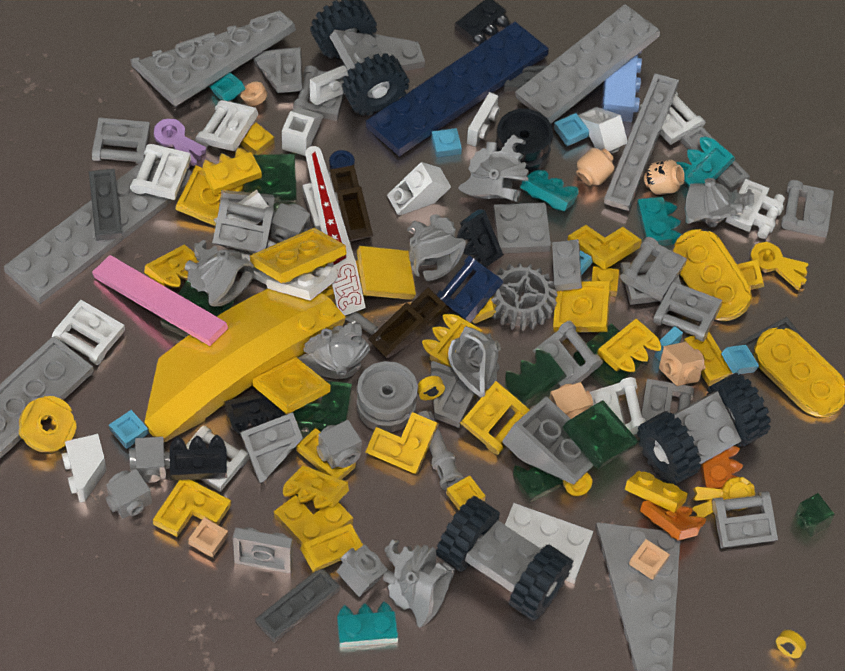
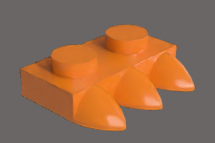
[701,445,743,489]
[640,500,706,540]

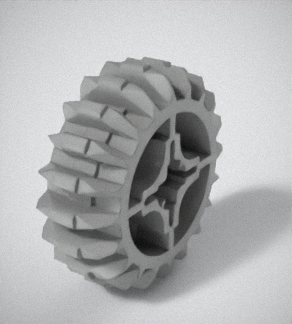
[491,263,557,332]

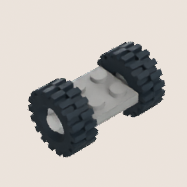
[310,0,410,116]
[637,373,771,485]
[436,496,574,621]

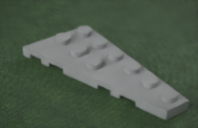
[130,11,296,106]
[595,522,680,671]

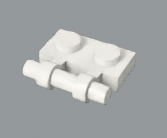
[726,179,785,239]

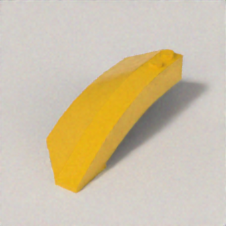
[144,289,346,442]

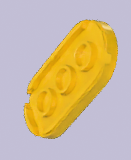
[673,229,752,321]
[754,327,845,417]

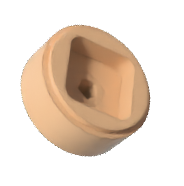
[240,82,267,106]

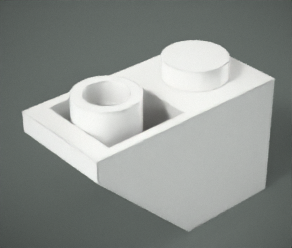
[282,108,323,156]
[387,162,451,215]
[62,434,106,503]

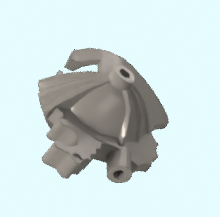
[458,135,528,202]
[684,178,754,227]
[407,214,466,282]
[185,240,254,306]
[298,323,370,379]
[448,326,501,397]
[383,540,455,627]

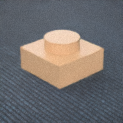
[188,518,228,558]
[629,539,670,580]

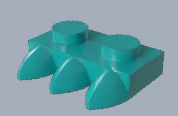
[676,137,735,187]
[520,170,579,211]
[637,197,682,246]
[337,601,398,648]

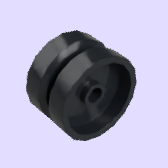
[495,109,553,175]

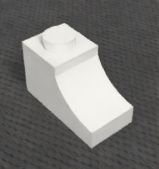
[578,107,627,153]

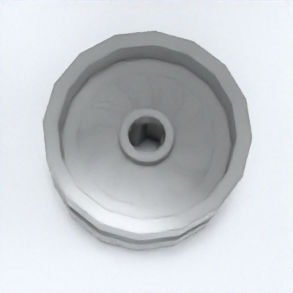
[356,361,418,433]

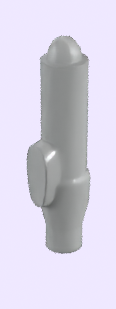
[336,305,378,335]

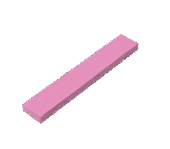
[92,255,228,346]

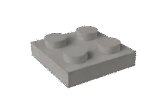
[493,203,551,253]
[233,527,293,574]

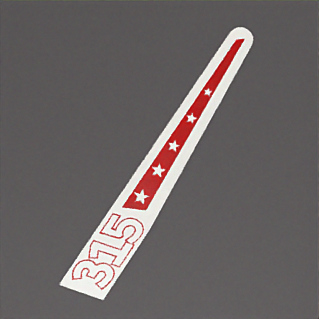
[305,146,366,315]

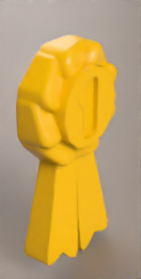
[750,242,809,290]
[692,477,755,518]

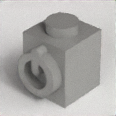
[270,203,310,242]
[316,420,362,469]
[129,437,170,483]
[105,469,152,519]
[336,544,388,597]

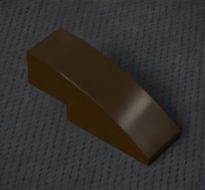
[328,165,373,241]
[368,287,450,358]

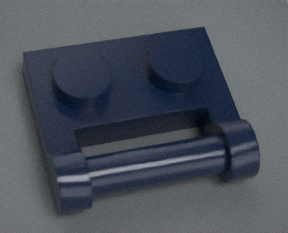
[436,255,504,323]

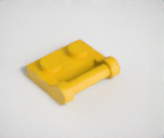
[460,381,530,455]

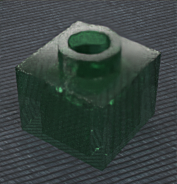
[795,493,835,537]

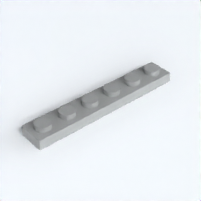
[604,73,679,211]

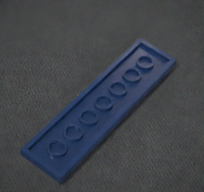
[366,21,549,156]

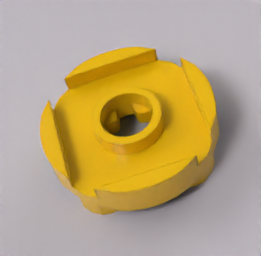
[18,396,76,453]

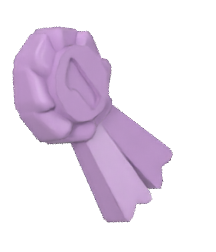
[154,119,206,169]

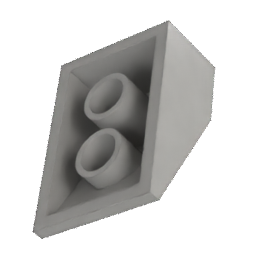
[502,396,607,485]

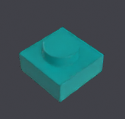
[210,73,246,102]

